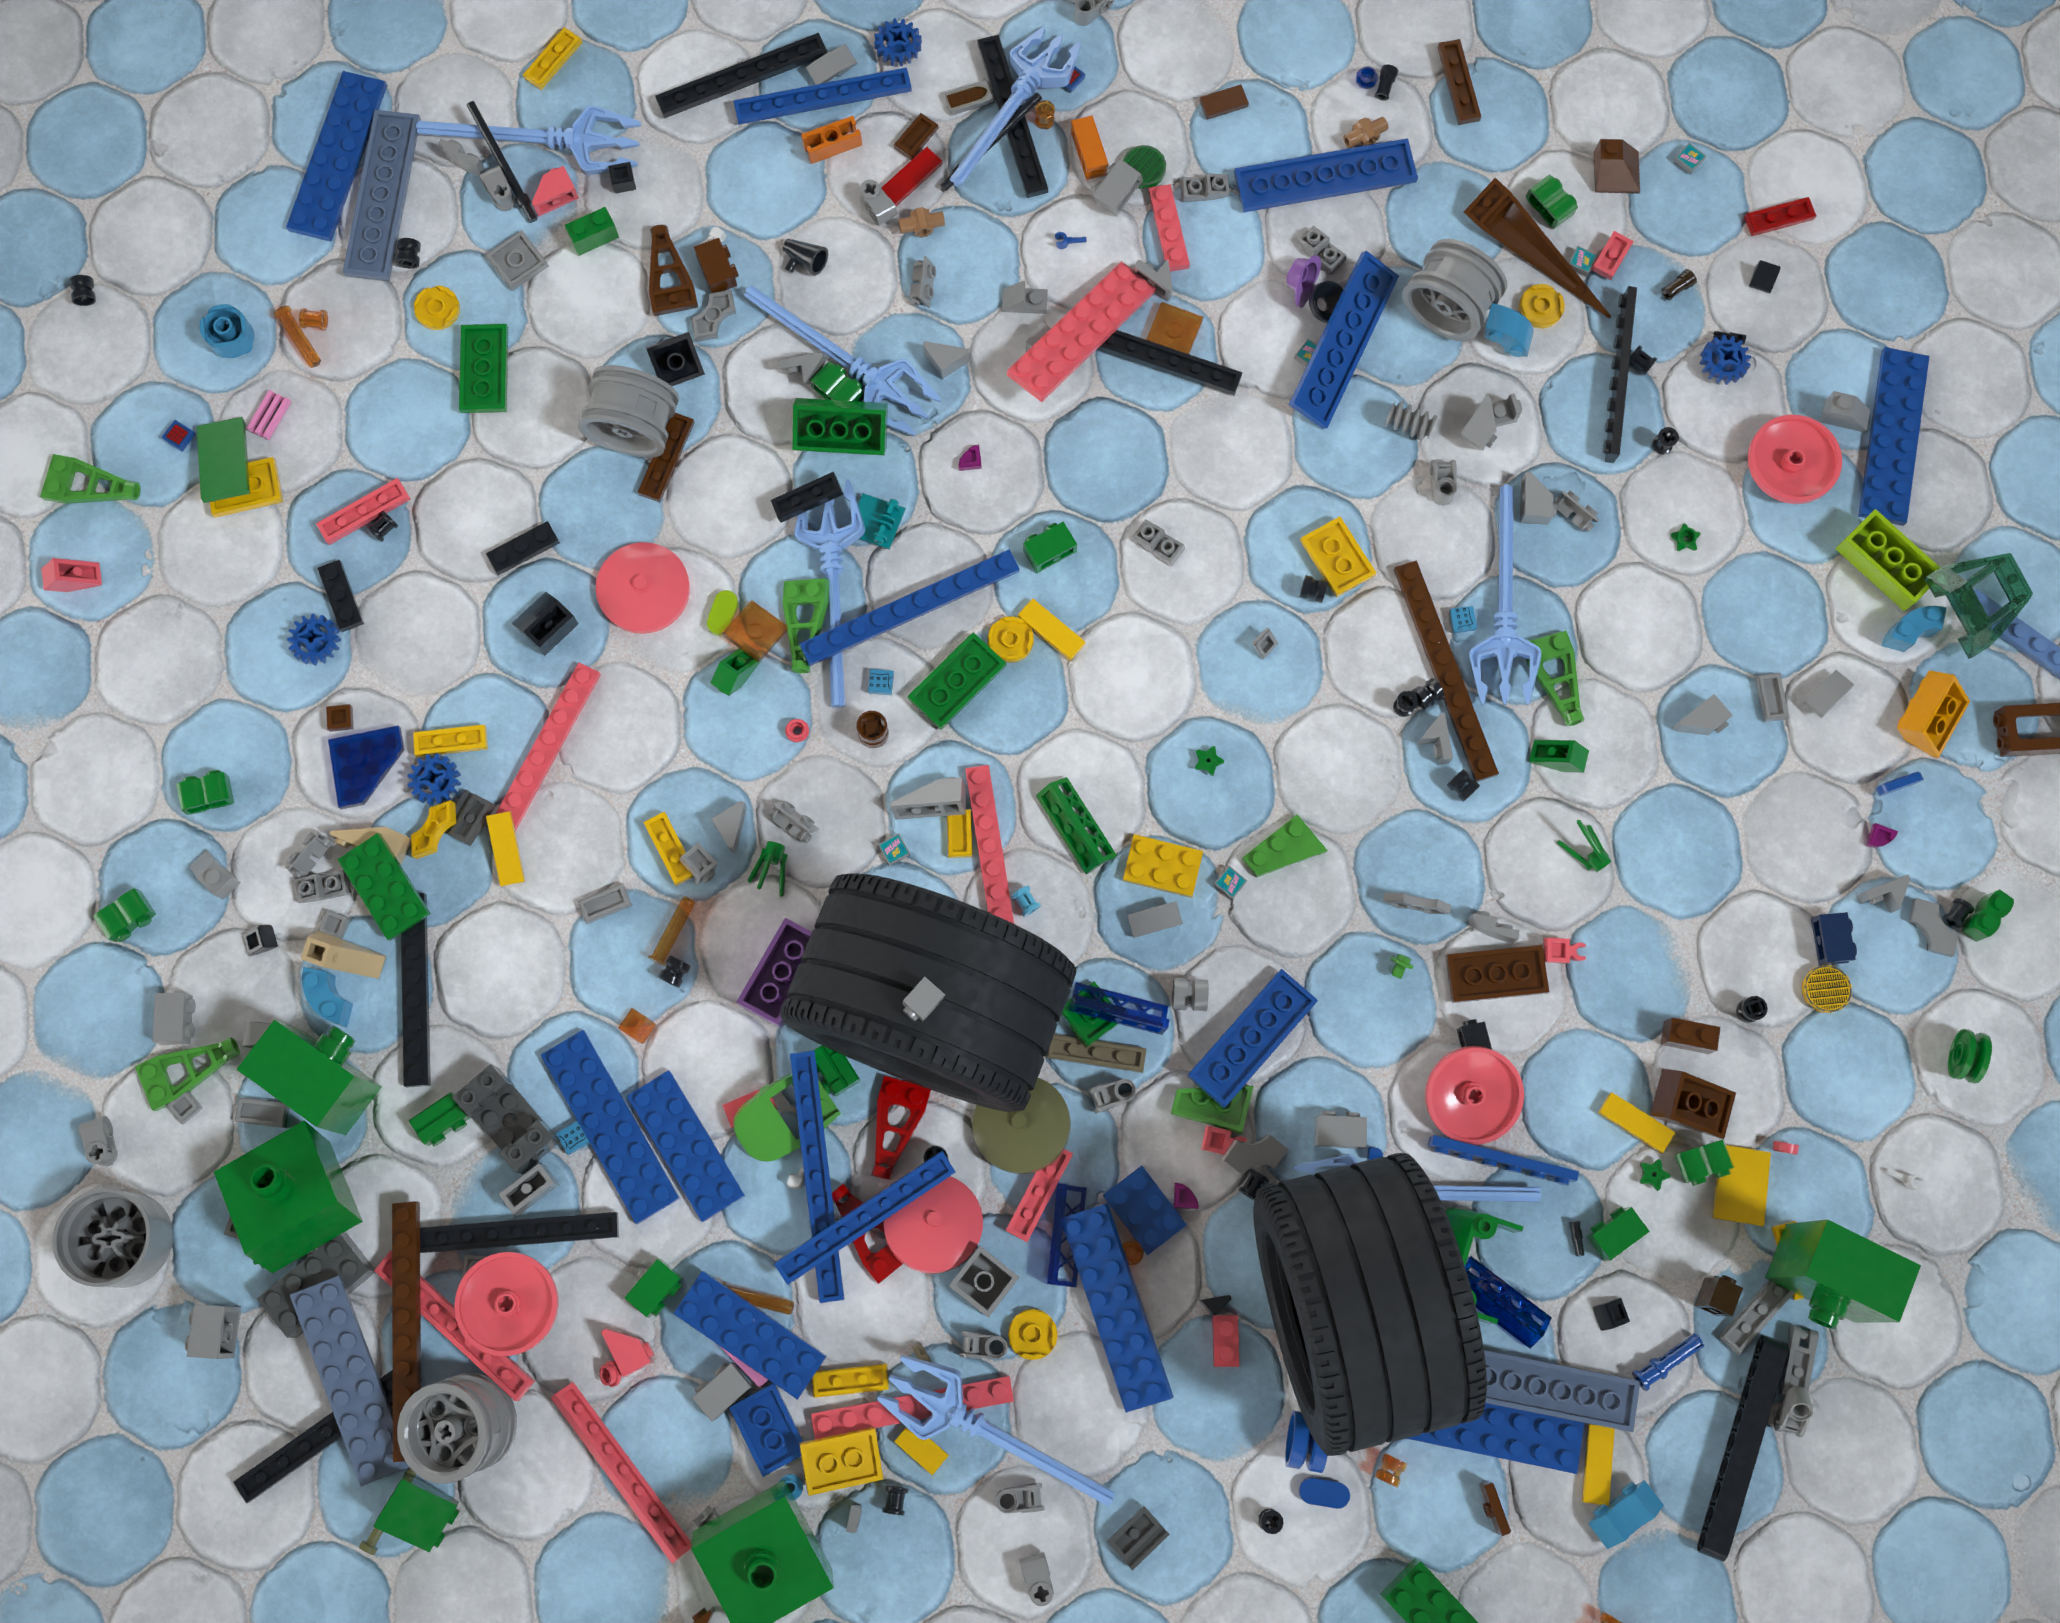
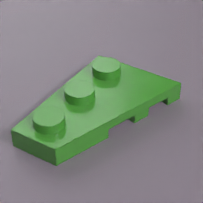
[1242,814,1328,877]
[1171,1086,1254,1134]

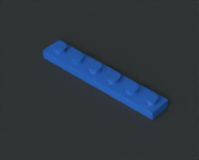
[1428,1135,1579,1186]

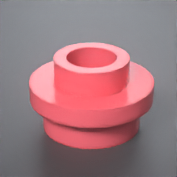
[785,719,809,743]
[599,1361,622,1387]

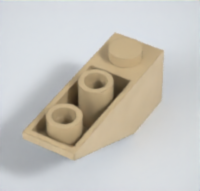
[329,827,411,865]
[301,931,386,979]

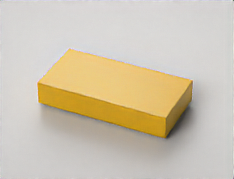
[947,809,972,858]
[894,1427,949,1476]

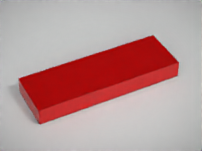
[881,147,943,207]
[1744,197,1816,236]

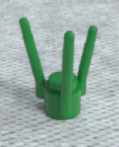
[1557,820,1612,873]
[748,841,788,897]

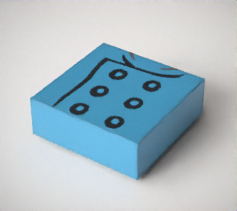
[1449,606,1477,633]
[868,669,894,695]
[556,1121,590,1155]

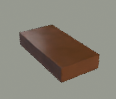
[1199,84,1249,120]
[894,113,939,160]

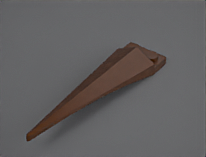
[1464,178,1611,318]

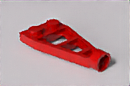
[871,1076,931,1180]
[832,1184,903,1284]

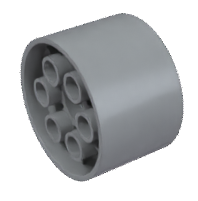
[53,1188,173,1288]

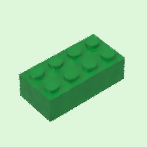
[792,398,888,456]
[1380,1558,1478,1623]

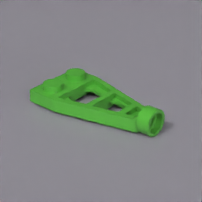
[40,454,141,504]
[783,578,830,673]
[1525,630,1585,727]
[135,1037,240,1111]

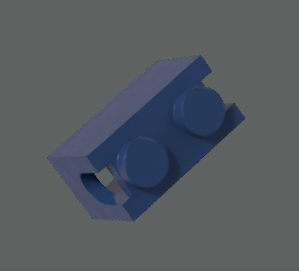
[1811,912,1857,966]

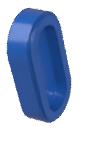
[1876,771,1924,796]
[1299,1478,1350,1509]

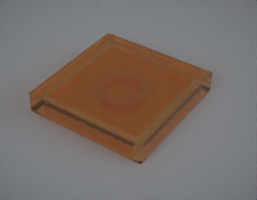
[1146,302,1204,354]
[722,600,788,662]

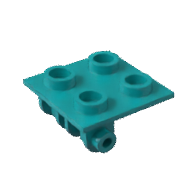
[850,493,906,550]

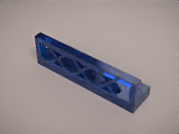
[1069,982,1170,1035]
[1047,1183,1087,1288]
[1465,1256,1552,1349]

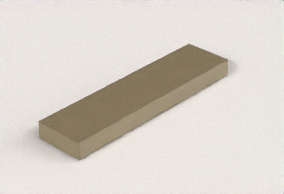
[1047,1034,1147,1073]

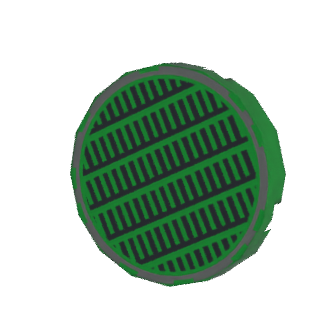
[1123,145,1166,189]

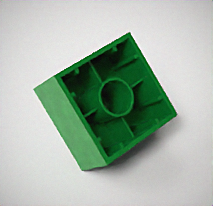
[236,1019,382,1135]
[214,1120,363,1274]
[1765,1219,1921,1329]
[691,1480,834,1623]

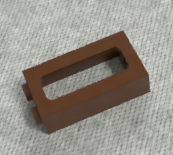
[1993,703,2060,757]

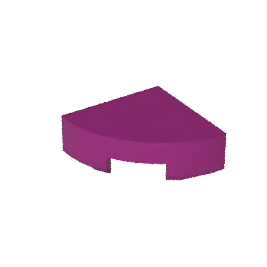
[959,444,982,471]
[1866,823,1898,848]
[1173,1183,1199,1209]

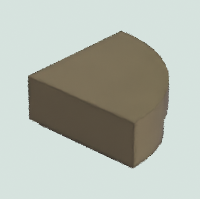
[912,1342,932,1362]

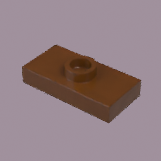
[1479,1481,1511,1536]

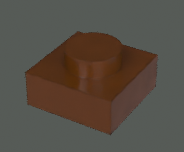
[326,704,354,732]

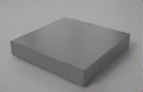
[485,230,549,291]

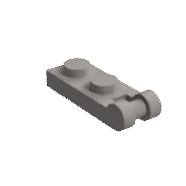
[1779,1324,1819,1396]

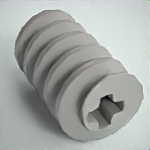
[1385,401,1438,441]

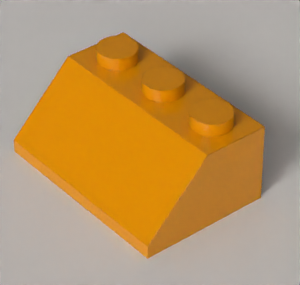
[1897,670,1970,758]

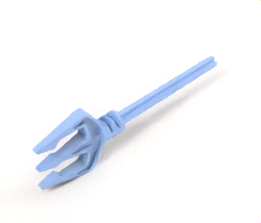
[950,27,1081,187]
[416,106,642,175]
[744,285,941,436]
[795,479,865,708]
[1469,484,1541,706]
[1293,1154,1541,1202]
[877,1355,1115,1506]

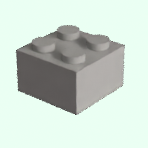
[949,1246,1019,1318]
[185,1304,241,1359]

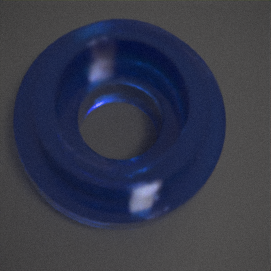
[1356,66,1378,89]

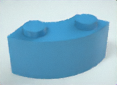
[1484,303,1534,357]
[1881,606,1947,652]
[302,967,353,1027]
[1588,1480,1664,1549]

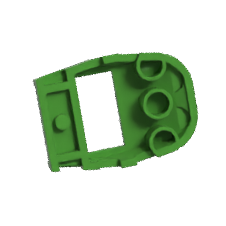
[733,1073,841,1162]

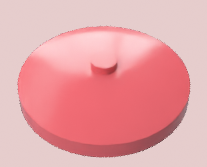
[1748,414,1842,504]
[596,542,690,634]
[1425,1046,1524,1145]
[883,1176,983,1274]
[454,1252,559,1356]

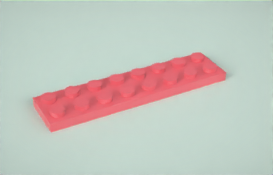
[1007,261,1156,402]

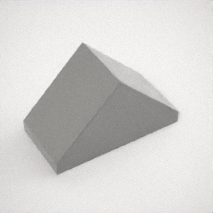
[923,341,969,379]
[711,801,747,853]

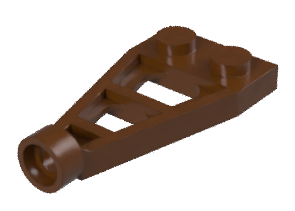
[649,225,699,316]

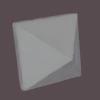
[1252,627,1278,659]

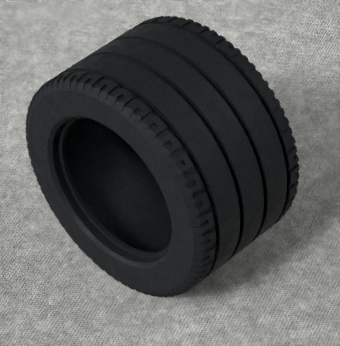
[780,873,1077,1112]
[1253,1153,1487,1456]

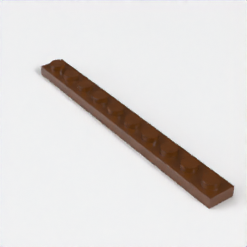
[1394,560,1499,782]
[392,1201,421,1462]

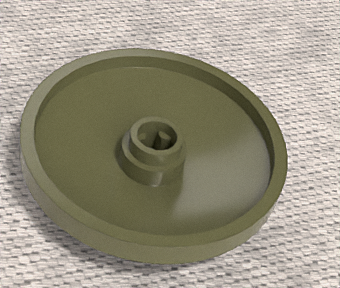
[972,1078,1071,1174]

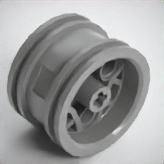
[1402,239,1507,341]
[578,365,679,458]
[397,1372,517,1484]

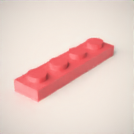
[1148,184,1190,272]
[316,478,411,545]
[1005,1149,1073,1242]

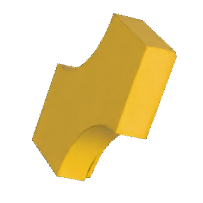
[411,800,456,859]

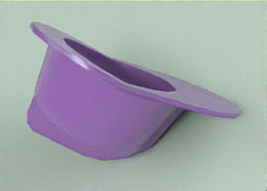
[1286,255,1321,308]

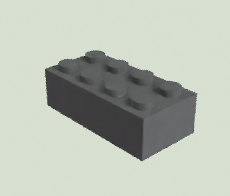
[257,1233,375,1338]

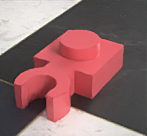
[1543,938,1586,964]
[1201,1126,1247,1155]

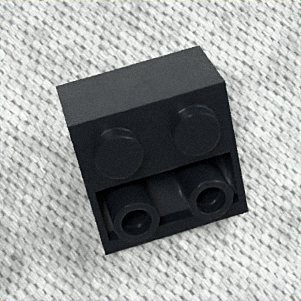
[512,592,579,656]

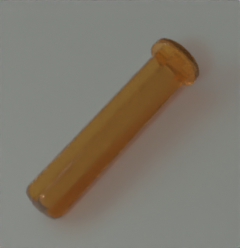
[274,306,321,368]
[648,896,695,966]
[723,1281,794,1315]

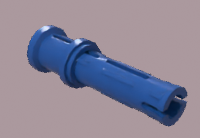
[1632,1333,1704,1391]

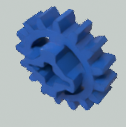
[874,18,922,66]
[1699,335,1751,385]
[287,614,341,666]
[407,753,461,806]

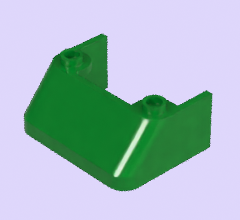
[1445,1207,1524,1324]

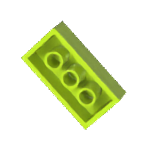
[1835,509,1946,612]

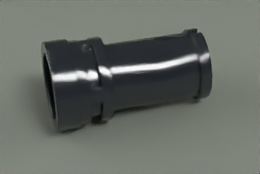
[1375,64,1399,101]

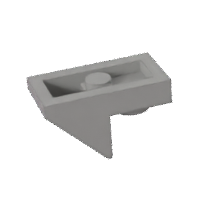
[1133,260,1172,301]
[1002,281,1048,314]
[778,352,828,384]
[1417,713,1453,765]
[1856,875,1910,913]

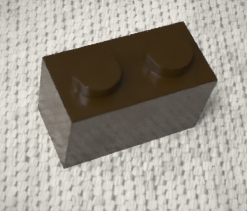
[1694,1275,1743,1316]

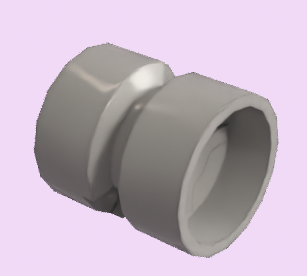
[1172,978,1209,1011]

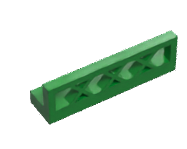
[1036,777,1117,874]

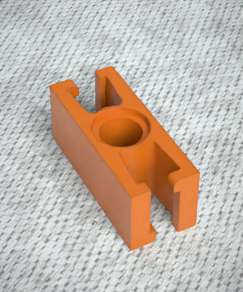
[801,115,862,164]
[1071,115,1108,180]

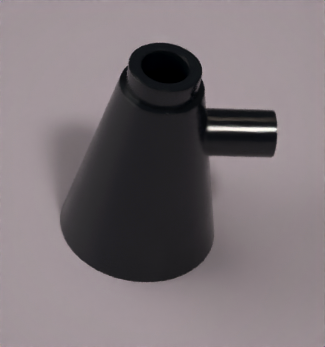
[782,239,828,276]

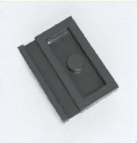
[444,789,496,847]
[1107,1506,1170,1571]

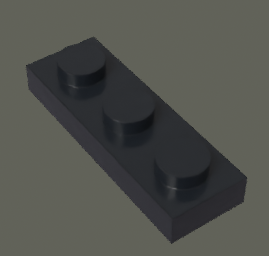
[771,471,844,523]
[486,521,560,575]
[317,560,364,632]

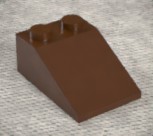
[1650,1069,1736,1139]

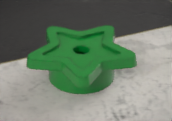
[1670,523,1701,551]
[1195,746,1224,776]
[1639,1159,1671,1191]

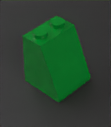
[373,1472,460,1552]

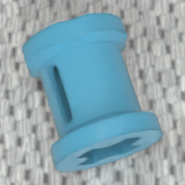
[1011,885,1041,917]

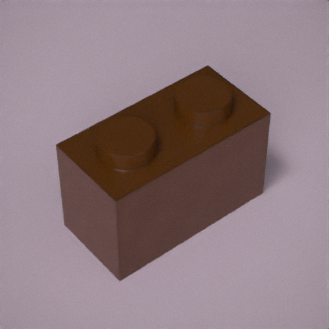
[694,238,739,293]
[1661,1018,1720,1054]

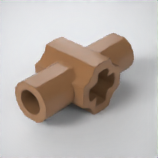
[1343,117,1389,148]
[898,207,945,238]

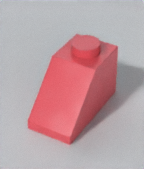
[532,166,579,217]
[41,558,102,592]
[601,1329,655,1377]

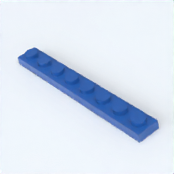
[733,67,912,125]
[774,1151,956,1285]

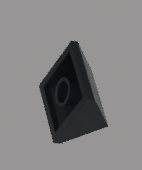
[646,332,705,386]

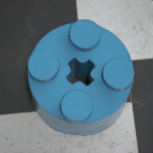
[199,304,255,358]

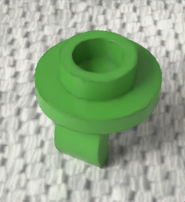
[1390,953,1414,979]

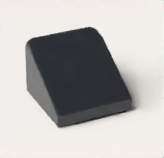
[608,162,636,193]
[1749,260,1781,294]
[243,925,278,956]
[1199,1295,1232,1315]
[1593,1298,1630,1331]

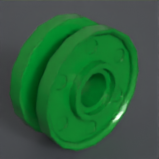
[1948,1029,1992,1084]

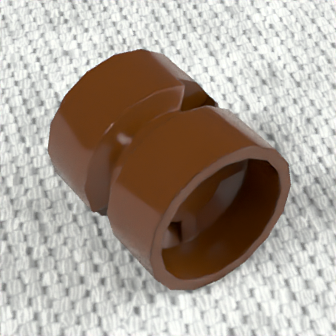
[856,710,889,748]

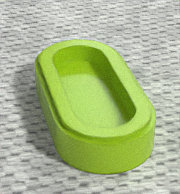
[707,590,738,636]

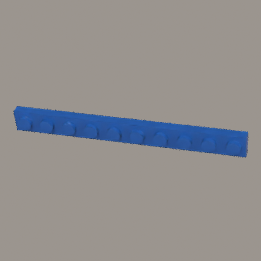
[799,549,1020,667]
[790,1050,844,1303]

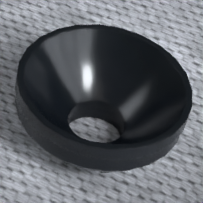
[1309,281,1343,323]

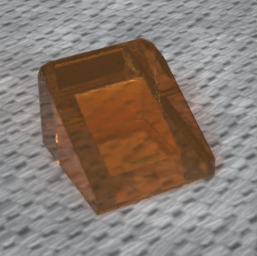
[618,1008,656,1044]

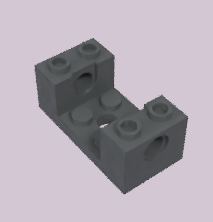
[452,1064,560,1174]

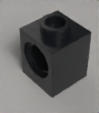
[1457,1019,1492,1049]

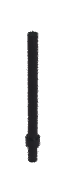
[940,92,1042,191]
[466,101,538,223]

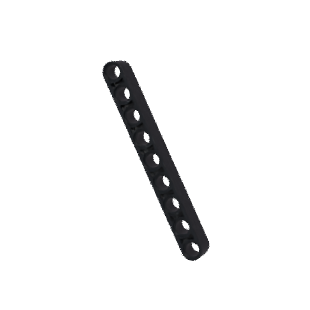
[1697,1334,1788,1562]

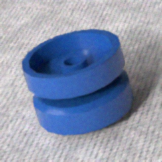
[1285,1410,1328,1473]

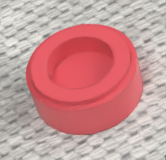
[1773,1141,1799,1155]

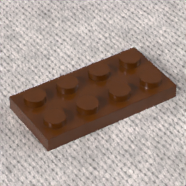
[1445,945,1550,1003]

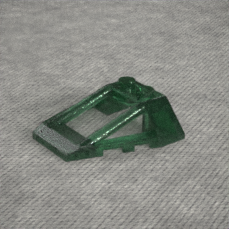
[1924,553,2033,659]

